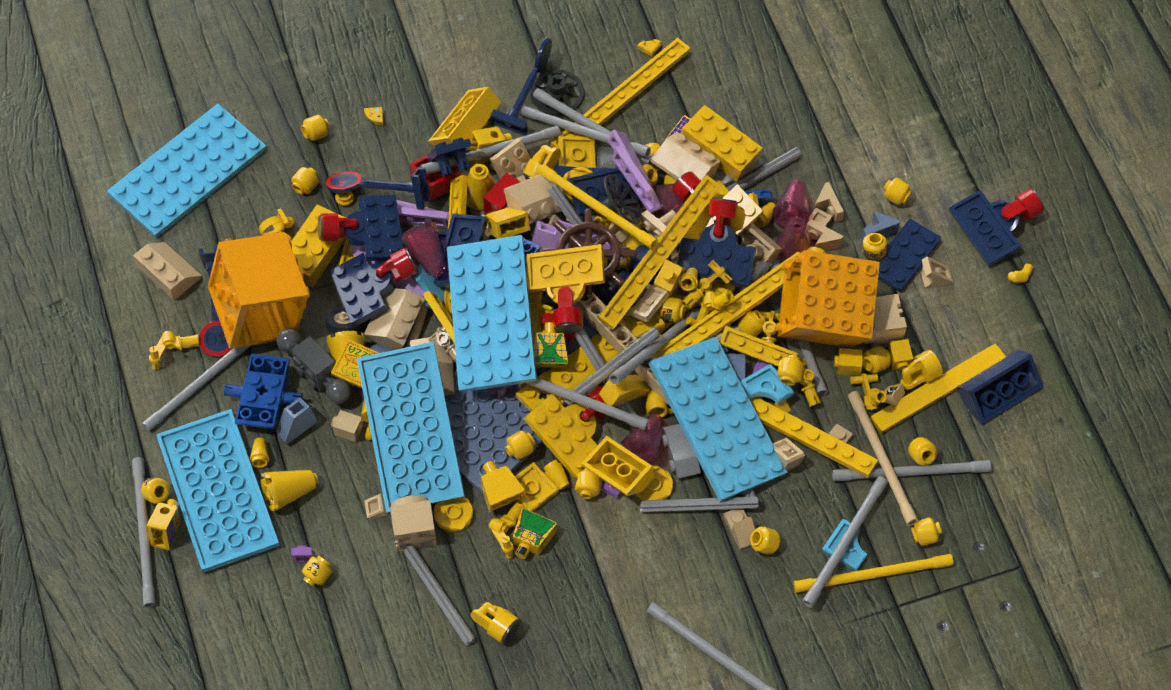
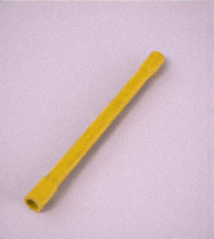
[538,164,658,249]
[793,554,953,593]

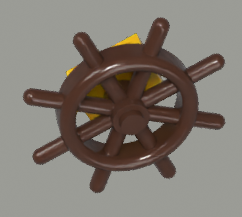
[539,208,638,299]

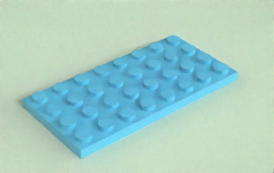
[107,104,267,239]
[447,235,537,393]
[649,337,788,502]
[357,342,465,513]
[156,409,280,573]

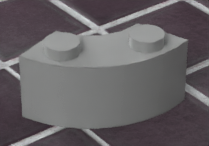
[661,424,701,478]

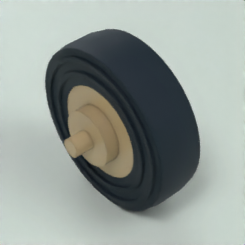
[326,308,361,334]

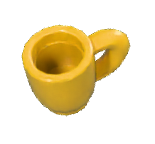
[645,390,674,419]

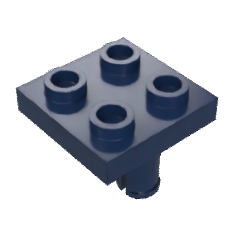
[427,137,472,176]

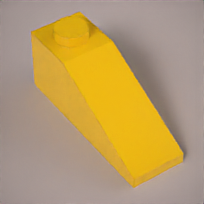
[599,375,652,407]

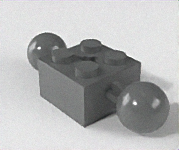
[277,328,351,403]

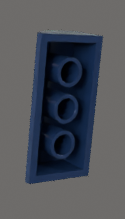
[957,350,1043,424]

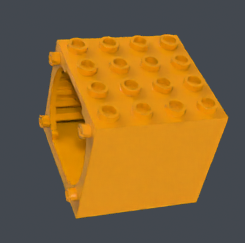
[208,232,310,349]
[776,250,880,348]

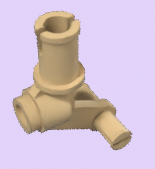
[429,326,456,362]

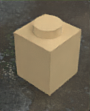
[331,410,364,442]

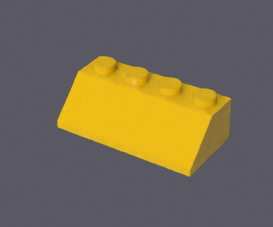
[429,87,502,146]

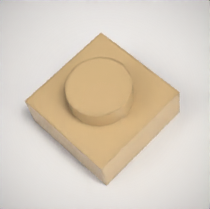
[806,208,832,227]
[829,424,853,443]

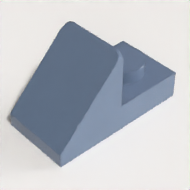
[861,211,900,241]

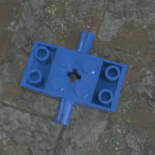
[224,354,303,429]

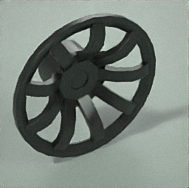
[530,70,584,115]
[603,174,642,224]

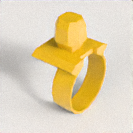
[259,208,294,236]

